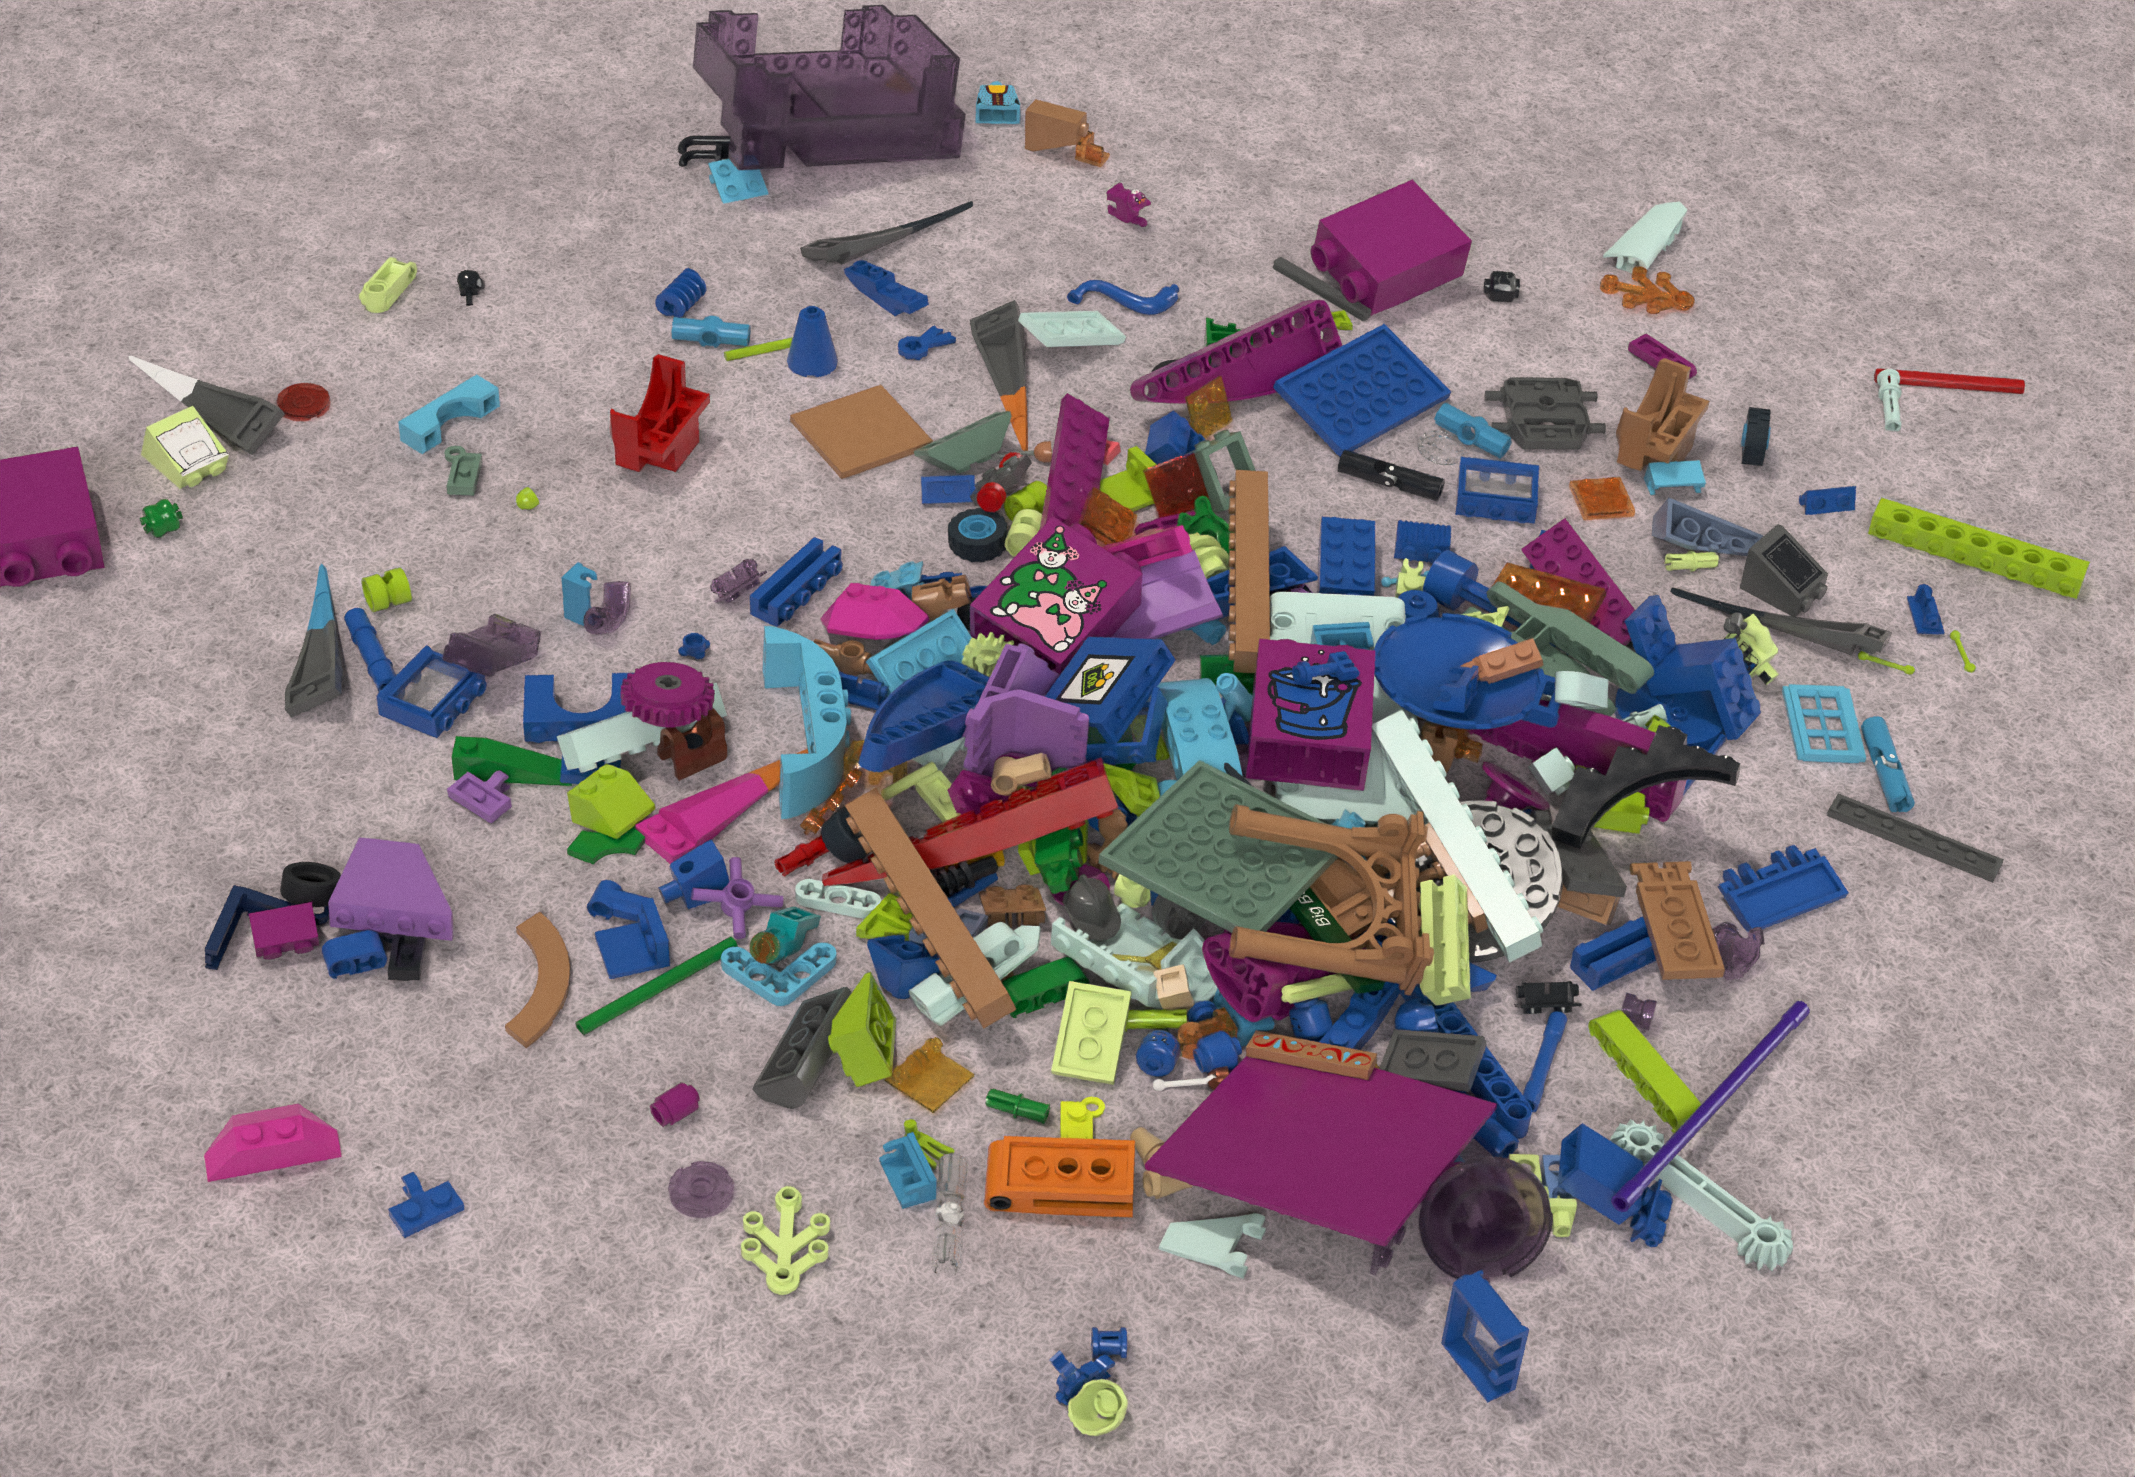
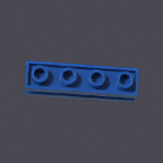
[750,537,843,627]
[1570,916,1657,991]

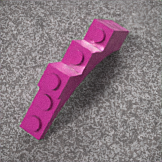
[1102,525,1193,567]

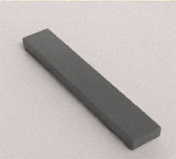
[1827,794,2004,883]

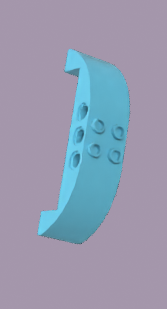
[762,626,851,819]
[1147,678,1242,781]

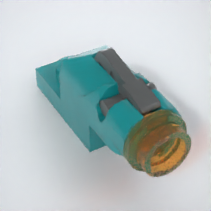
[749,906,821,966]

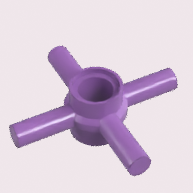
[691,857,783,939]

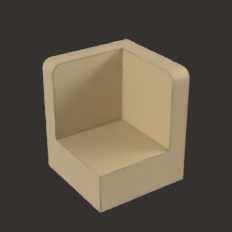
[1153,964,1195,1010]

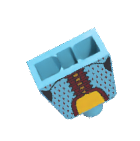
[975,81,1020,124]

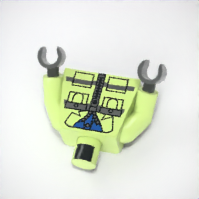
[1723,612,1779,685]

